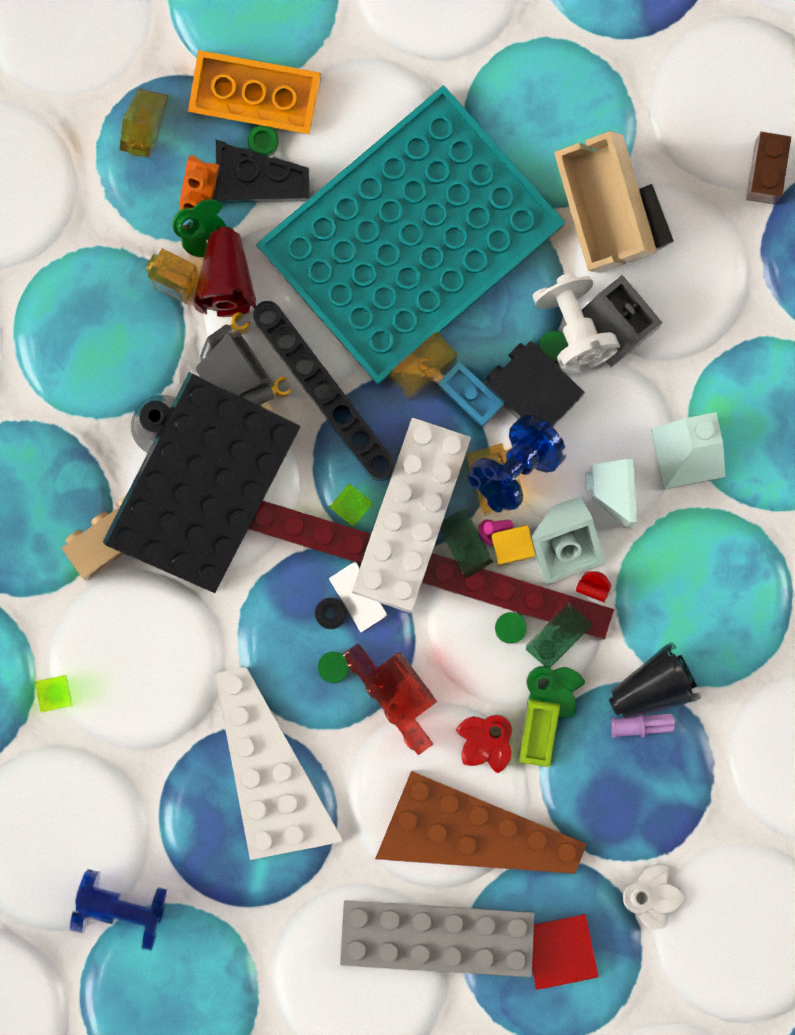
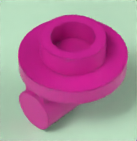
[478,519,513,546]

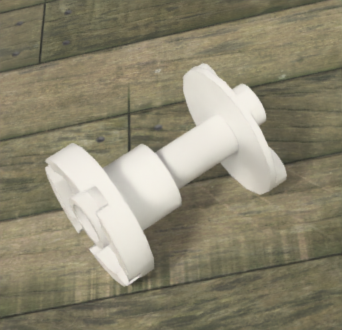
[532,273,620,373]

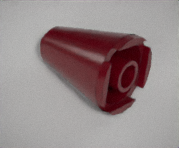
[193,227,256,317]

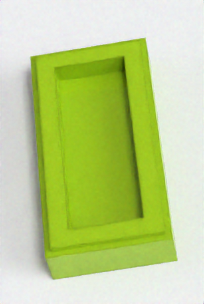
[519,699,560,767]

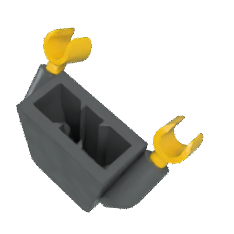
[196,312,292,405]

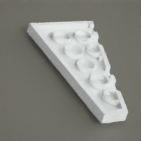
[215,667,344,860]

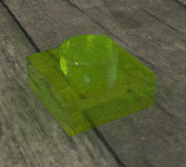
[329,483,373,528]
[34,675,73,713]

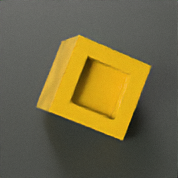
[492,525,535,567]

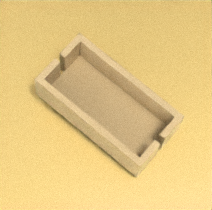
[554,131,657,273]

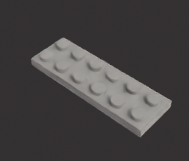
[340,900,535,977]

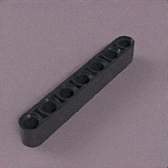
[253,301,394,481]

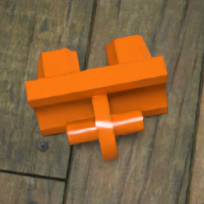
[179,155,220,210]

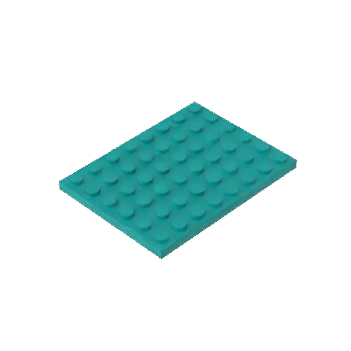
[256,85,566,385]

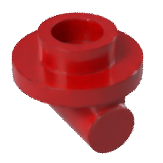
[575,571,612,603]

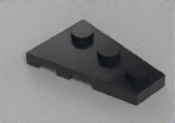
[216,140,310,203]

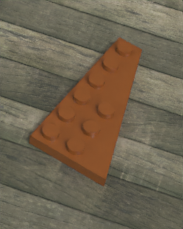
[375,771,587,874]

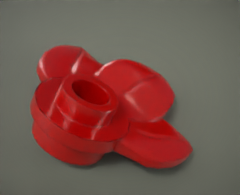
[456,714,512,773]

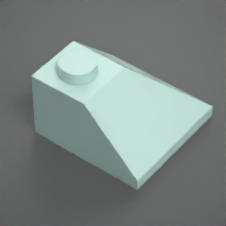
[651,412,726,490]
[585,459,637,528]
[531,496,605,585]

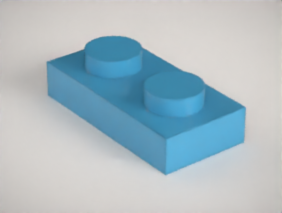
[437,361,504,428]

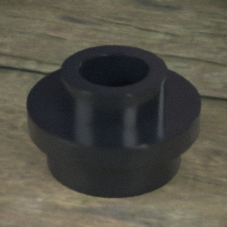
[315,598,347,629]

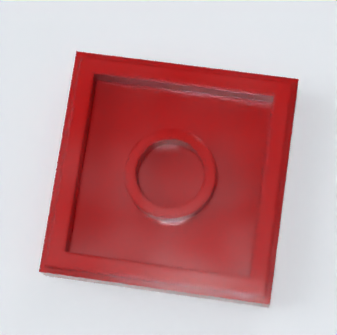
[532,914,599,990]

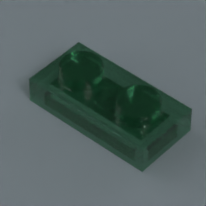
[440,508,494,578]
[525,602,592,668]

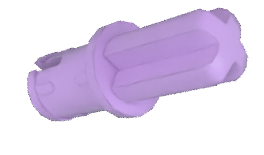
[611,714,675,738]

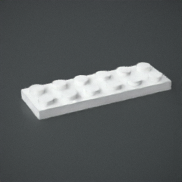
[352,417,471,613]

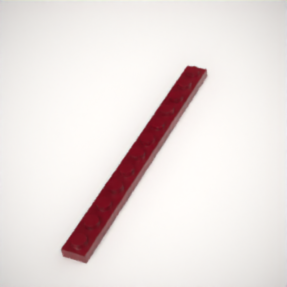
[248,501,614,640]

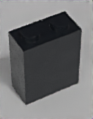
[487,340,585,441]

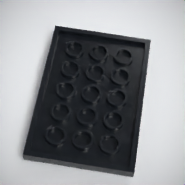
[103,372,301,593]

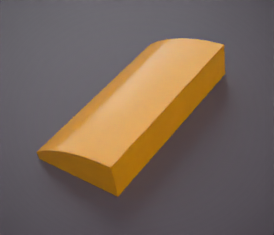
[188,50,322,134]

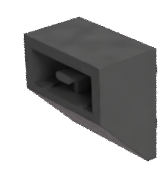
[581,275,663,368]

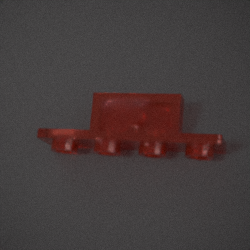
[343,644,438,755]

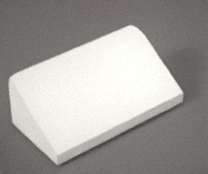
[329,561,388,632]

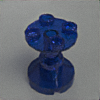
[467,415,566,513]
[70,868,167,951]

